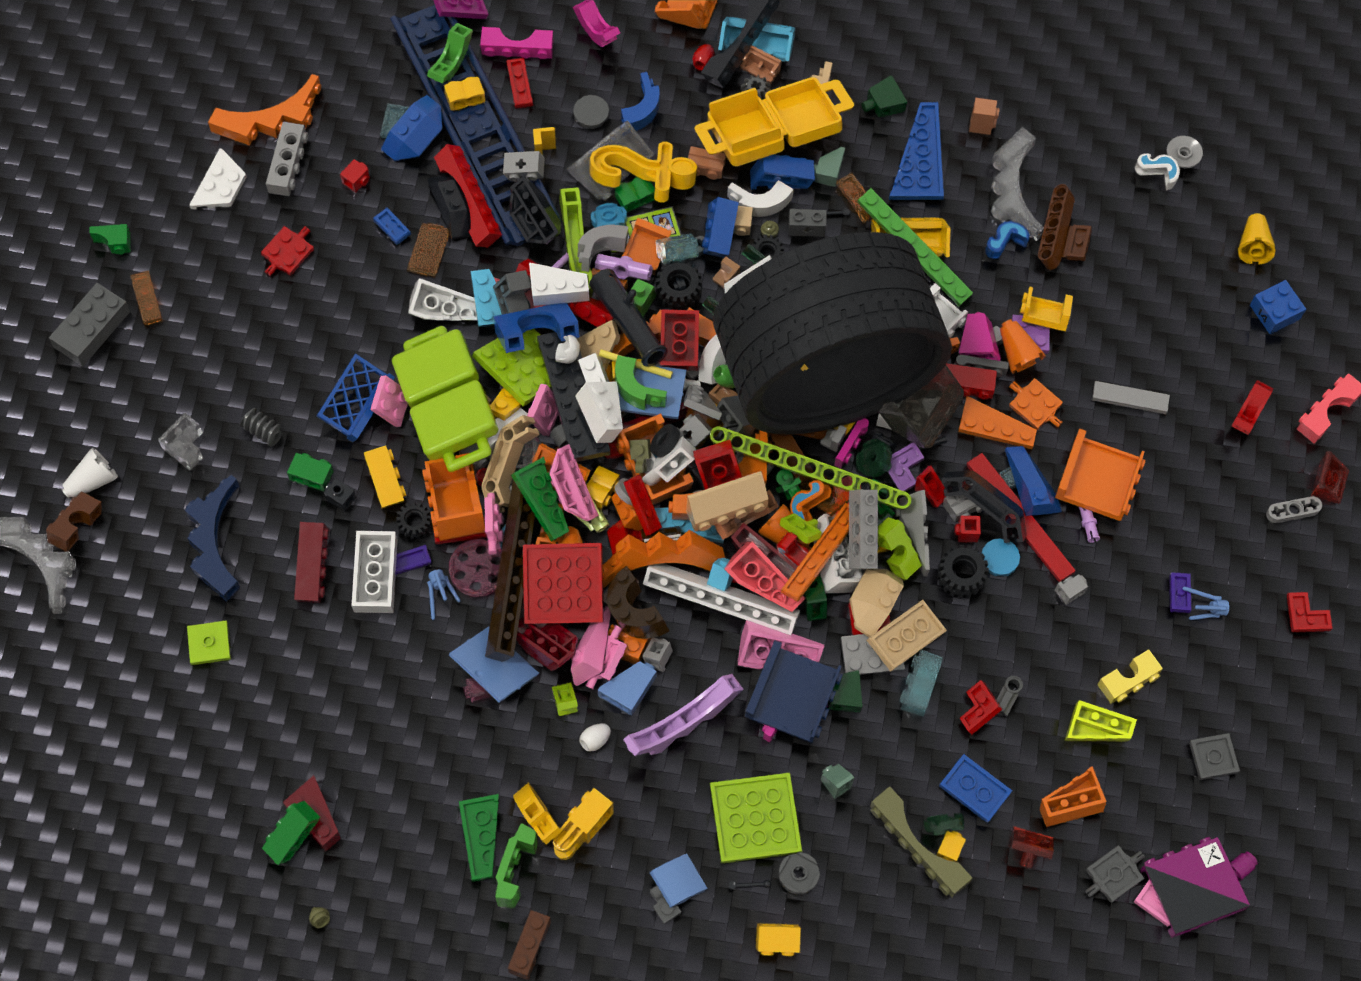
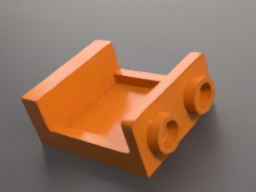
[622,218,672,276]

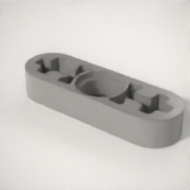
[1266,496,1322,523]

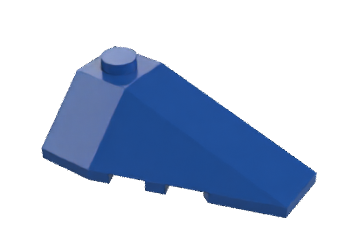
[1005,446,1062,516]

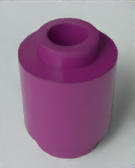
[1230,852,1258,881]

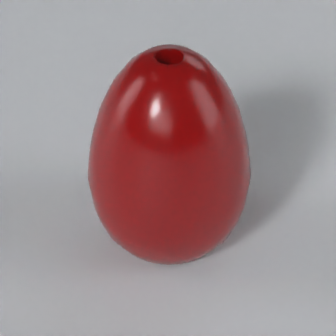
[692,44,715,71]

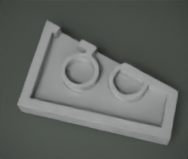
[684,385,722,420]

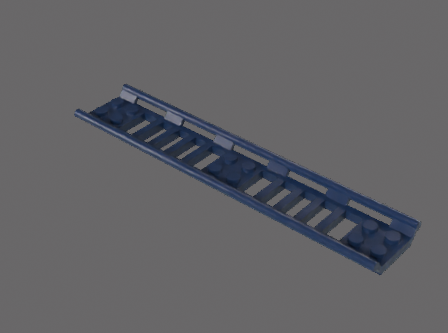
[390,5,562,246]

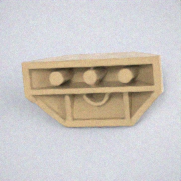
[849,569,904,637]

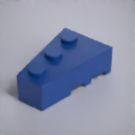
[750,154,815,189]

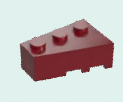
[283,775,341,851]

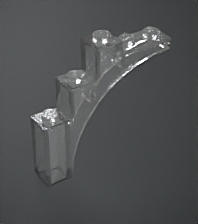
[991,127,1044,241]
[0,517,76,614]

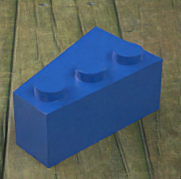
[702,197,739,258]

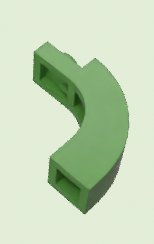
[427,23,473,83]
[615,355,667,410]

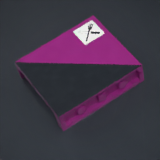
[1140,837,1250,938]

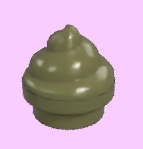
[761,221,779,238]
[309,907,330,928]

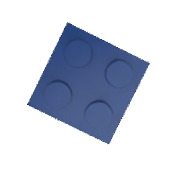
[1250,280,1306,334]

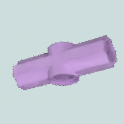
[595,254,653,282]

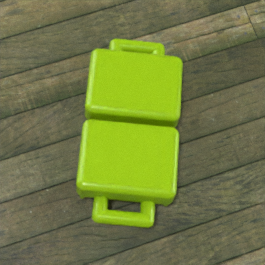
[392,326,499,472]

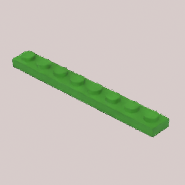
[857,188,973,306]

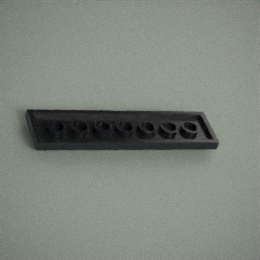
[537,332,610,462]

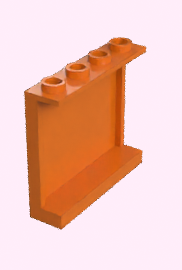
[1055,428,1146,521]

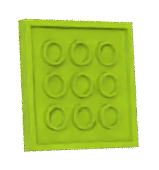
[472,329,551,406]
[710,773,802,863]

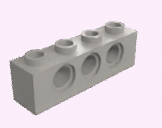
[266,122,308,196]
[849,489,878,569]

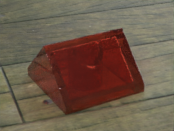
[1311,451,1349,503]

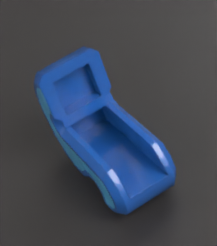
[985,221,1030,259]

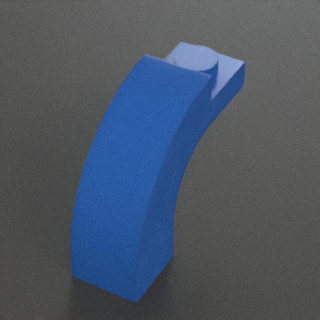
[621,72,660,133]

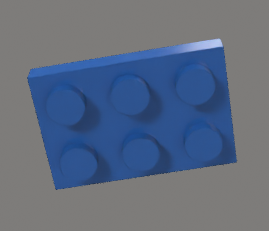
[939,754,1012,823]

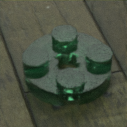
[856,439,892,478]
[923,813,965,835]

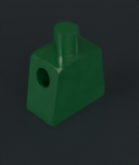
[861,75,907,117]
[803,576,827,622]
[828,671,862,713]

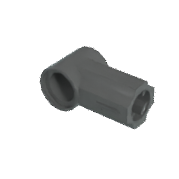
[996,676,1023,717]

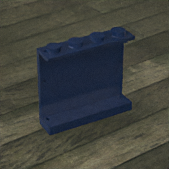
[745,640,843,743]

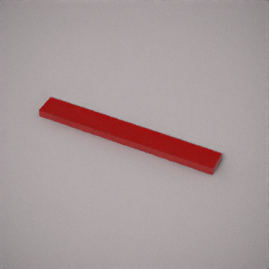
[966,453,1076,582]

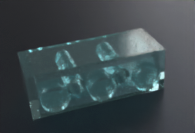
[899,650,943,717]

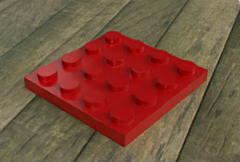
[523,543,604,624]

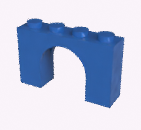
[493,303,579,353]

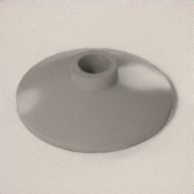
[1166,136,1203,168]

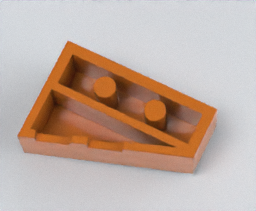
[1040,767,1107,827]

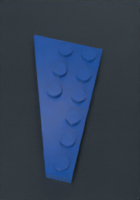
[889,102,944,200]

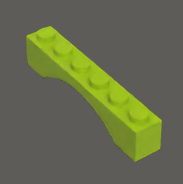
[559,187,593,297]

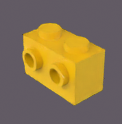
[756,923,801,956]

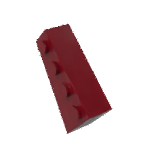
[294,522,329,603]

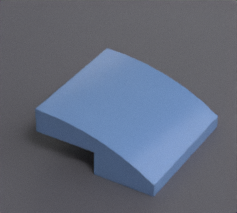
[650,854,707,908]

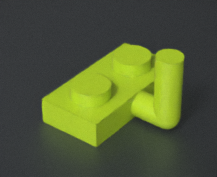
[780,513,822,544]

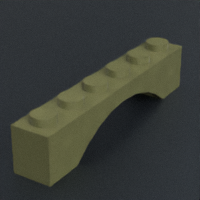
[870,786,972,898]

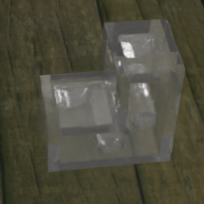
[158,413,203,471]

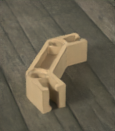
[482,415,540,513]

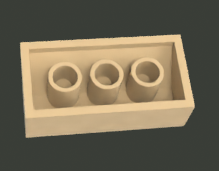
[686,471,768,532]

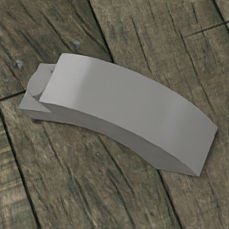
[577,225,628,272]

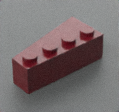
[731,523,798,579]

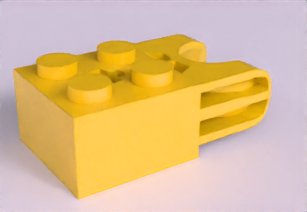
[553,788,614,860]

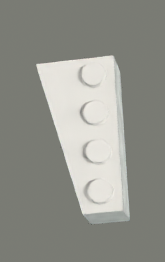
[813,513,863,593]

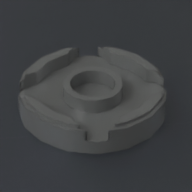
[573,95,609,129]

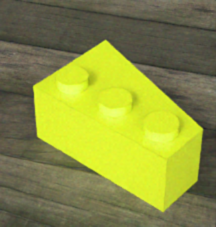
[1065,700,1137,741]

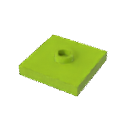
[187,621,231,665]

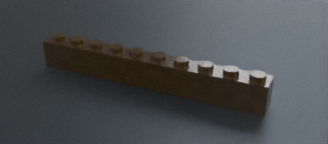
[485,480,535,662]

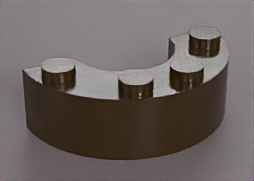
[607,566,669,639]

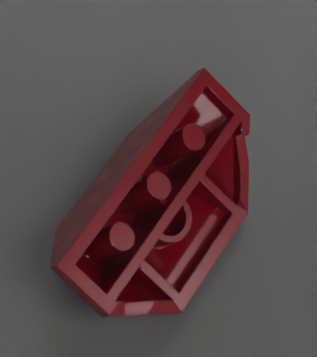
[516,617,578,671]

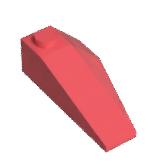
[724,541,806,612]

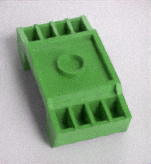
[495,823,538,908]

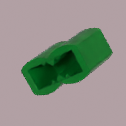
[615,177,655,212]

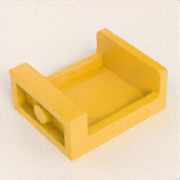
[1020,287,1073,331]

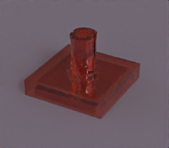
[1011,827,1054,868]

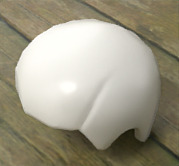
[555,335,580,364]

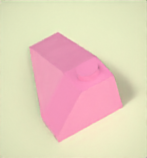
[571,605,611,686]
[738,620,824,669]

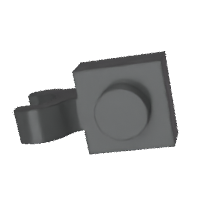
[650,886,681,925]

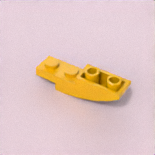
[513,782,562,844]

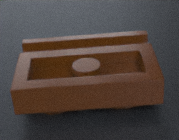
[1061,225,1092,261]

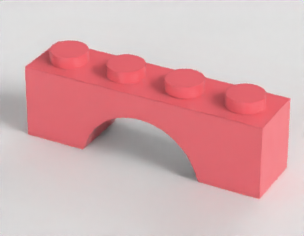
[1297,373,1361,444]

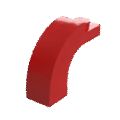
[1232,380,1274,435]

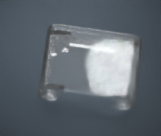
[567,120,654,201]

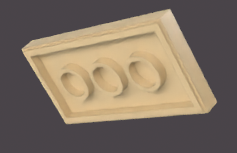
[867,600,947,672]

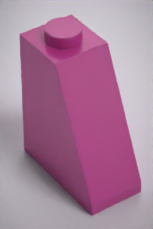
[959,312,1001,361]

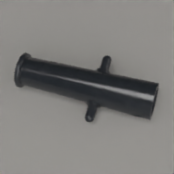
[589,269,668,367]

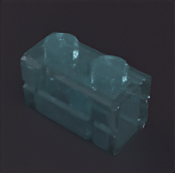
[656,233,699,263]

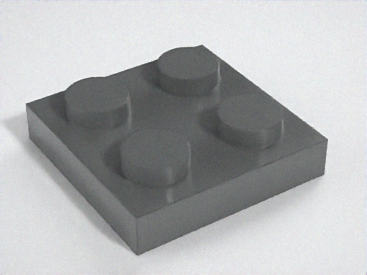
[1189,733,1240,780]

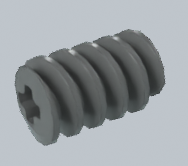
[240,408,282,447]

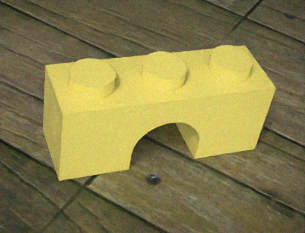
[1097,650,1163,704]

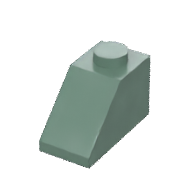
[814,147,845,187]
[821,764,854,799]

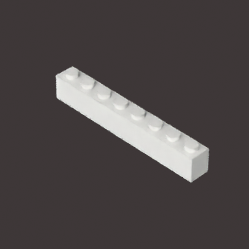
[643,563,800,635]

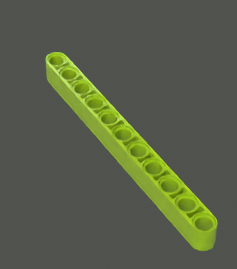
[710,426,911,510]

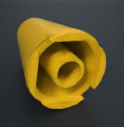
[1238,213,1276,264]

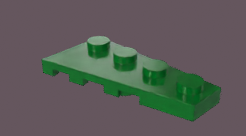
[511,457,569,542]
[459,794,499,882]

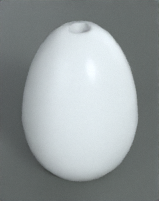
[580,723,611,752]

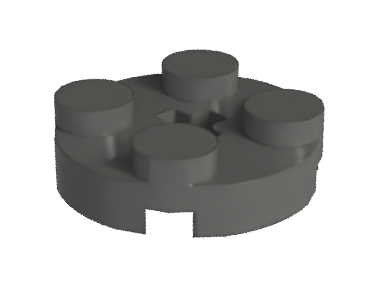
[779,852,820,895]

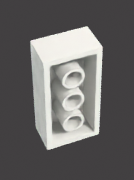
[352,531,398,613]

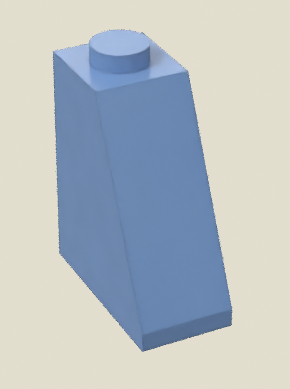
[598,661,657,716]

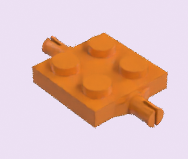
[1009,378,1063,430]

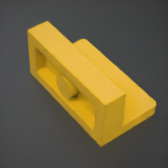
[533,127,556,155]

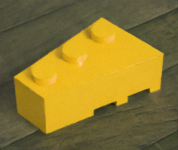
[364,445,406,509]

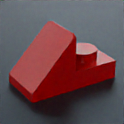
[915,466,946,507]

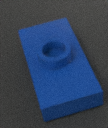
[373,208,411,245]

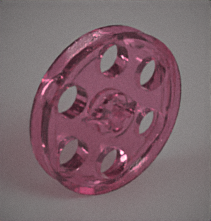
[449,539,502,597]

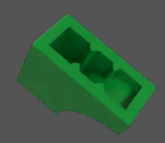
[90,224,131,254]

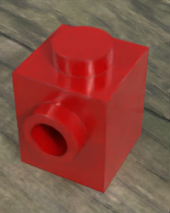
[340,159,370,193]
[955,516,981,542]

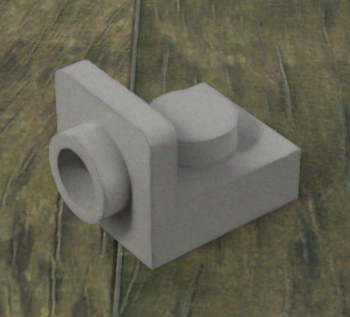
[820,425,847,452]

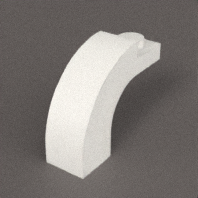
[727,180,793,217]
[699,335,726,384]

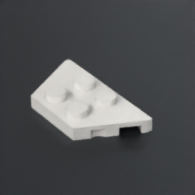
[190,148,246,209]

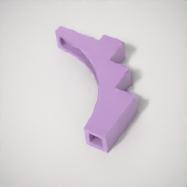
[623,674,744,756]

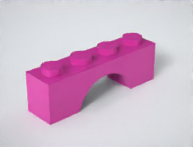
[480,27,553,59]

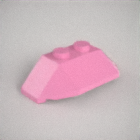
[549,444,599,521]

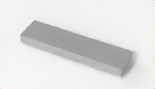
[1092,381,1170,414]

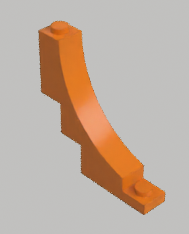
[668,430,767,520]

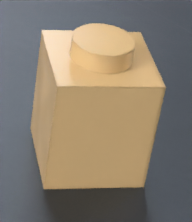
[733,206,753,236]

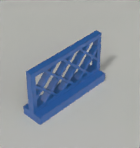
[316,354,395,442]

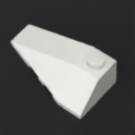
[408,278,477,321]

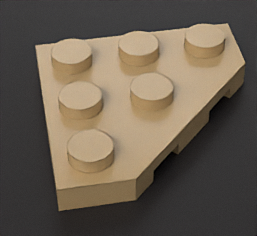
[577,320,620,370]

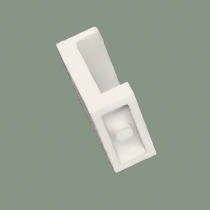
[930,283,968,338]

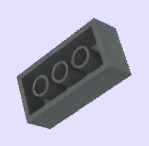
[49,283,131,367]

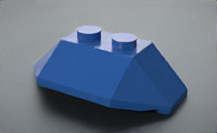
[381,95,442,161]

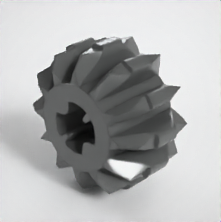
[741,74,771,100]

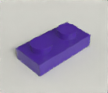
[1169,572,1191,613]

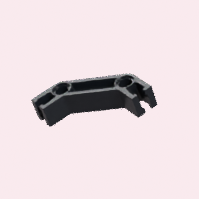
[942,470,1027,543]

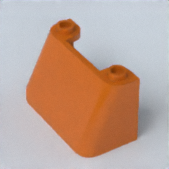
[655,0,717,29]

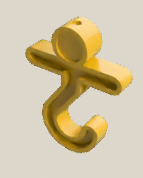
[589,142,697,202]

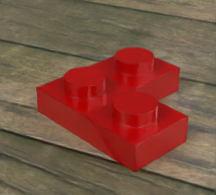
[1287,592,1332,632]
[960,680,1003,734]

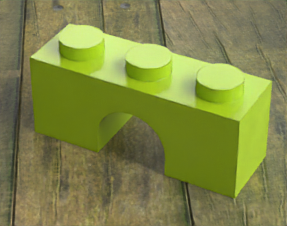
[878,517,922,580]

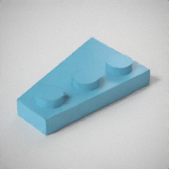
[470,269,502,327]

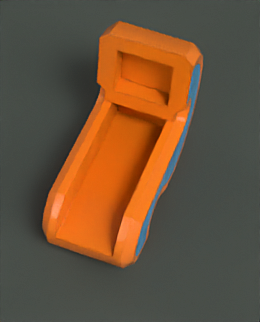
[790,480,832,521]

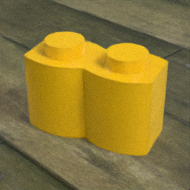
[444,77,485,110]
[586,466,619,510]

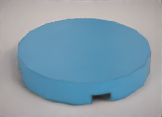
[591,203,627,228]
[981,538,1020,576]

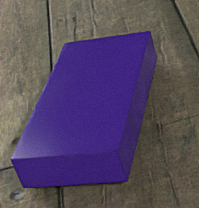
[395,545,432,575]

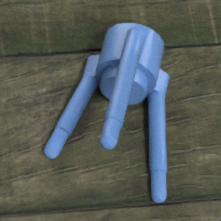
[427,569,461,620]
[1183,586,1229,620]

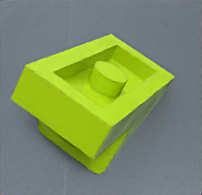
[552,683,578,716]

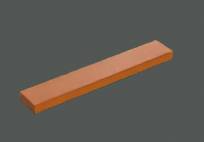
[781,503,849,602]

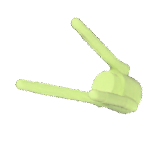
[574,495,610,533]

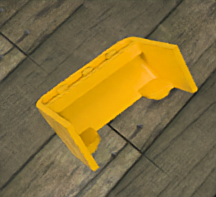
[871,218,950,257]

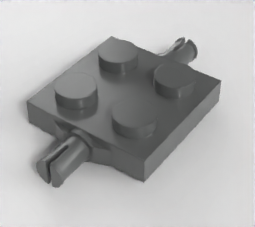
[1085,845,1145,903]

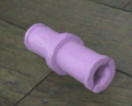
[1079,507,1100,543]

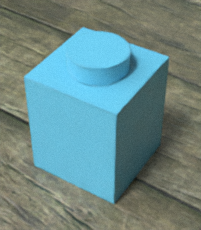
[707,558,733,591]

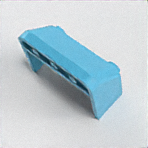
[718,17,796,61]

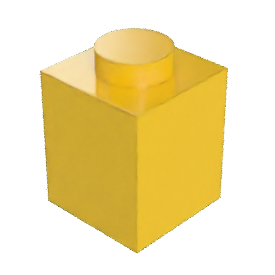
[936,831,966,862]

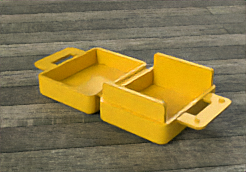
[694,77,854,166]

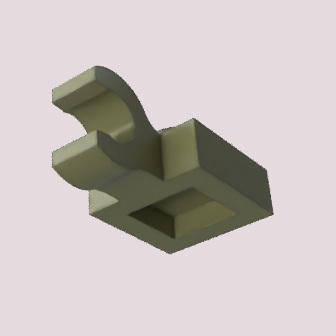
[629,439,652,473]

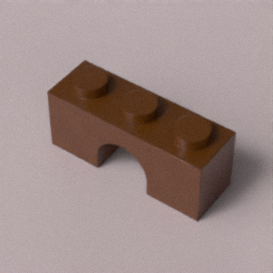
[46,491,102,552]
[508,910,551,980]

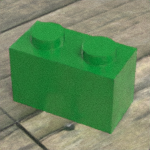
[287,453,334,491]

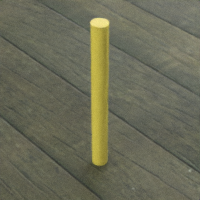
[599,349,673,379]

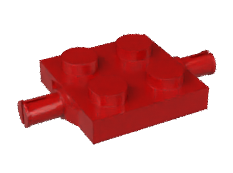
[261,226,314,276]

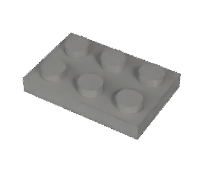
[841,634,905,675]

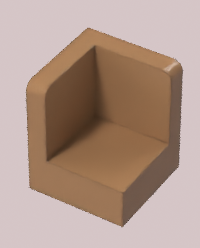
[713,257,741,289]

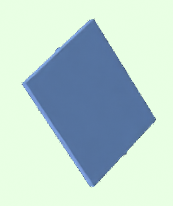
[618,365,686,419]
[449,627,539,703]

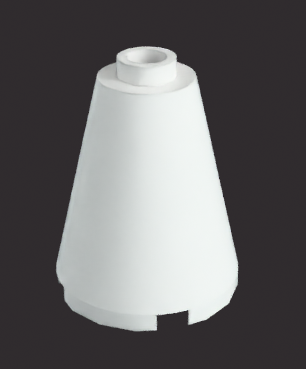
[62,448,118,499]

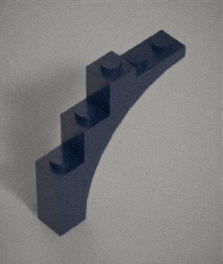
[185,475,240,602]

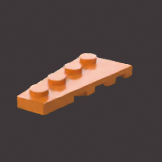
[958,396,1037,449]

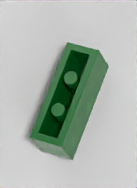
[262,801,321,865]

